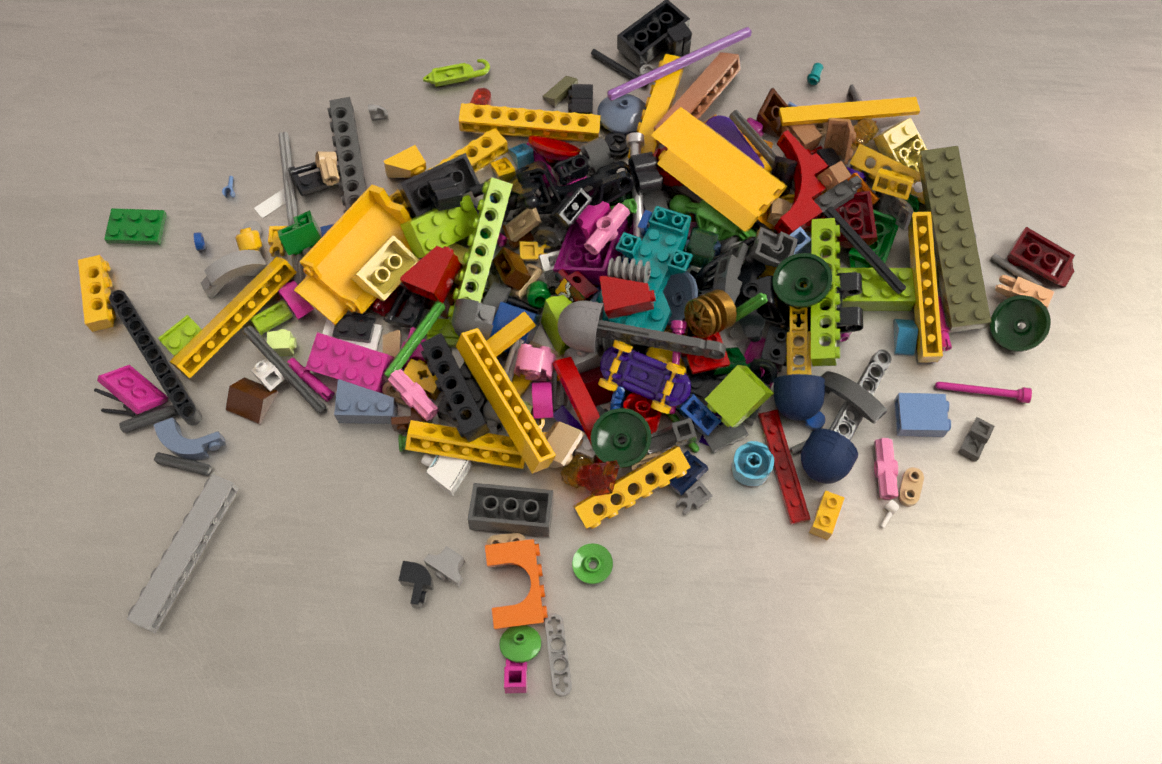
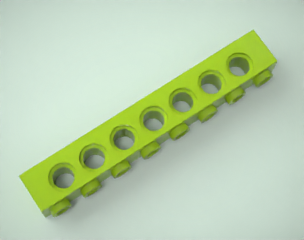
[448,177,513,323]
[811,218,840,367]

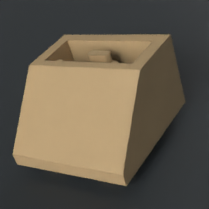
[545,421,585,469]

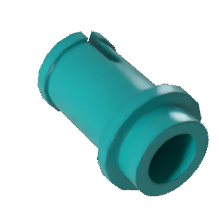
[807,63,824,85]

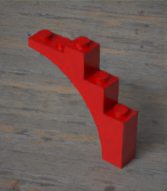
[774,130,828,235]

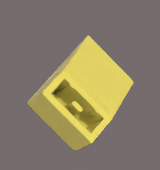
[873,118,927,176]

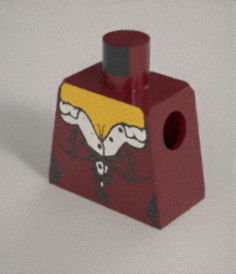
[555,269,598,303]

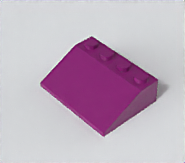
[553,218,631,285]

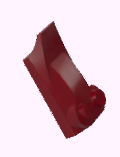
[835,191,877,248]
[1007,227,1075,287]

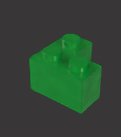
[278,210,322,256]

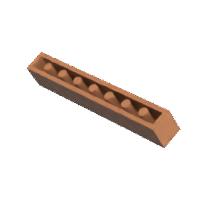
[654,52,741,144]

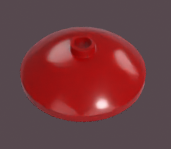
[528,136,580,163]

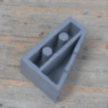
[334,379,398,424]

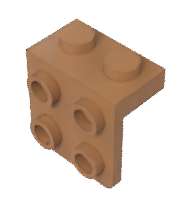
[823,118,856,165]

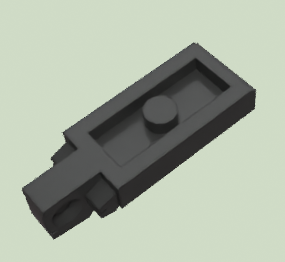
[813,176,862,216]

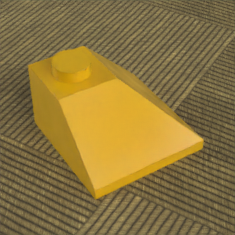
[384,145,426,178]

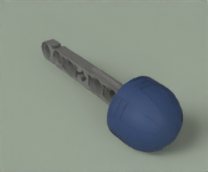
[801,349,892,484]

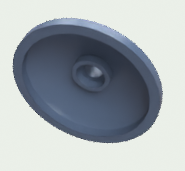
[597,94,647,134]
[663,271,698,325]

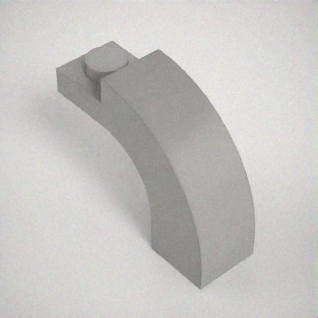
[201,250,267,298]

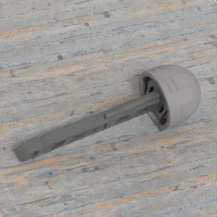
[558,301,726,359]

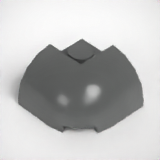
[749,227,798,267]
[452,299,496,341]

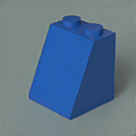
[490,302,542,357]

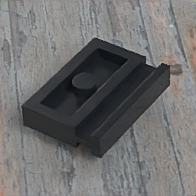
[332,312,376,343]

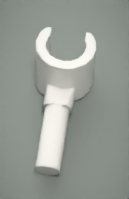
[880,500,899,528]

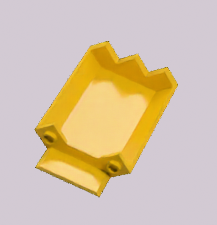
[651,107,787,232]
[294,184,412,325]

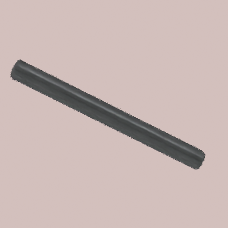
[729,110,795,192]
[243,326,326,413]

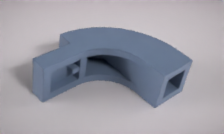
[154,417,226,461]

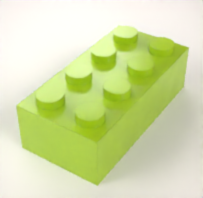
[400,195,478,258]
[837,268,916,311]

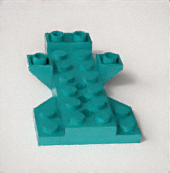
[595,206,693,332]

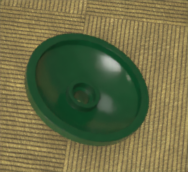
[773,253,832,308]
[990,295,1051,352]
[591,408,652,468]

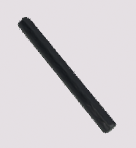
[824,206,906,295]

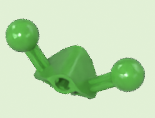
[669,194,757,241]

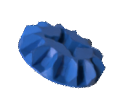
[610,386,625,410]

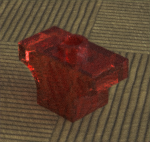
[576,460,619,496]

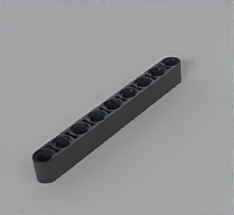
[109,290,202,426]

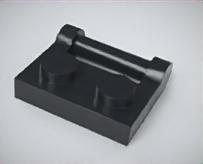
[288,162,335,196]
[383,287,430,329]

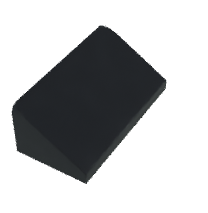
[771,156,797,197]

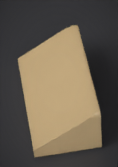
[383,330,402,369]

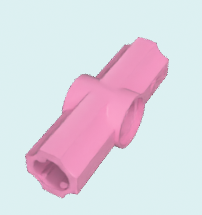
[584,203,630,255]
[388,369,439,421]
[874,438,898,500]

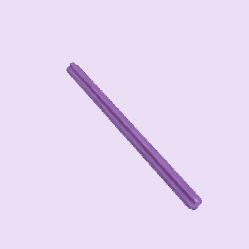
[607,27,752,101]

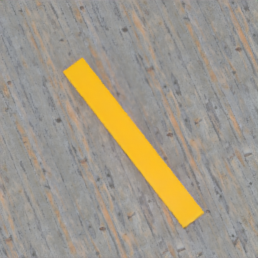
[778,97,920,126]

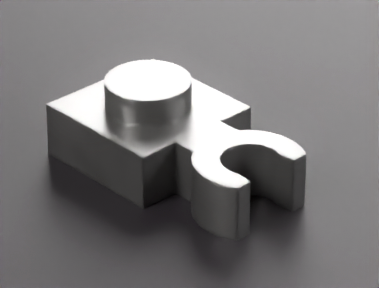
[676,481,713,515]

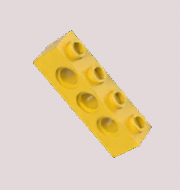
[78,255,116,332]

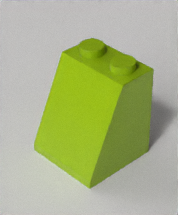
[541,295,573,357]
[705,365,774,428]

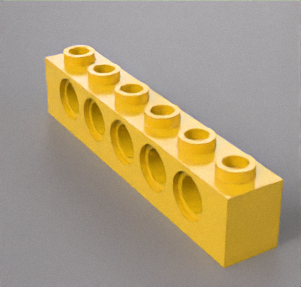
[849,144,925,204]
[405,420,525,469]
[573,446,691,529]

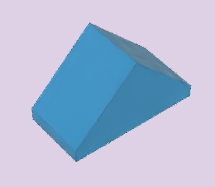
[508,143,534,169]
[893,319,918,356]

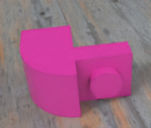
[278,281,314,319]
[532,382,553,419]
[504,659,528,694]

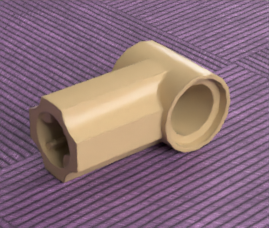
[315,151,339,186]

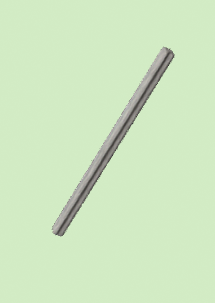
[278,132,305,285]

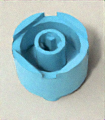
[731,441,774,486]

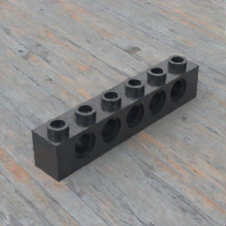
[421,333,491,442]

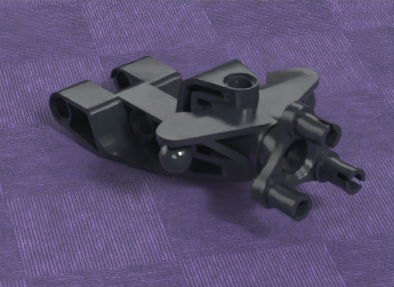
[471,161,634,223]
[698,255,863,342]

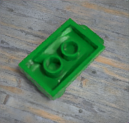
[848,210,899,268]

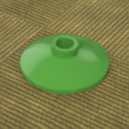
[572,543,613,584]
[499,625,541,663]

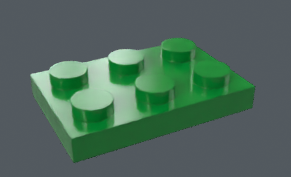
[104,208,166,245]

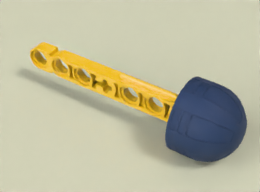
[773,284,825,421]

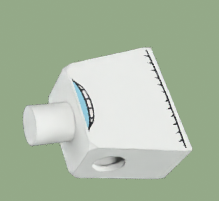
[421,453,472,496]

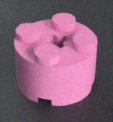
[514,344,556,382]

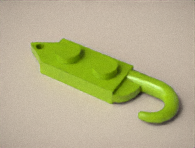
[423,59,490,87]

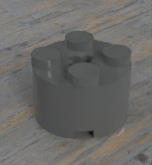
[579,136,614,176]

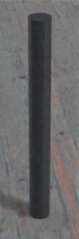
[591,49,649,88]
[467,284,540,314]

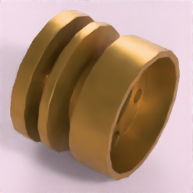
[684,289,737,338]

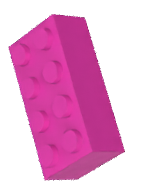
[305,332,394,393]

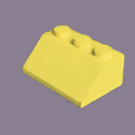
[351,235,420,301]

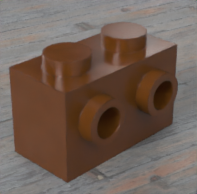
[492,247,531,290]

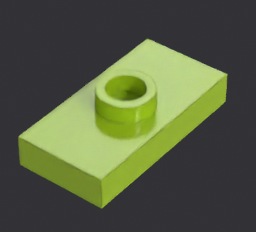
[251,300,293,335]

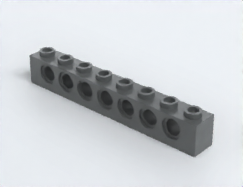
[327,97,367,213]

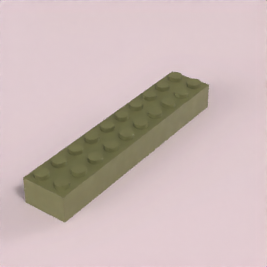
[917,146,991,333]

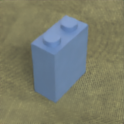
[894,393,951,437]

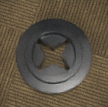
[604,132,630,157]
[749,357,778,385]

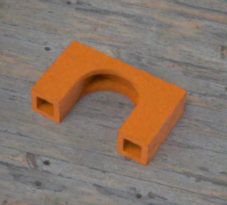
[485,539,548,630]

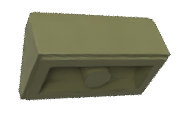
[542,76,578,107]

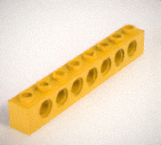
[459,103,600,142]
[389,128,508,216]

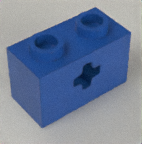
[676,394,721,436]

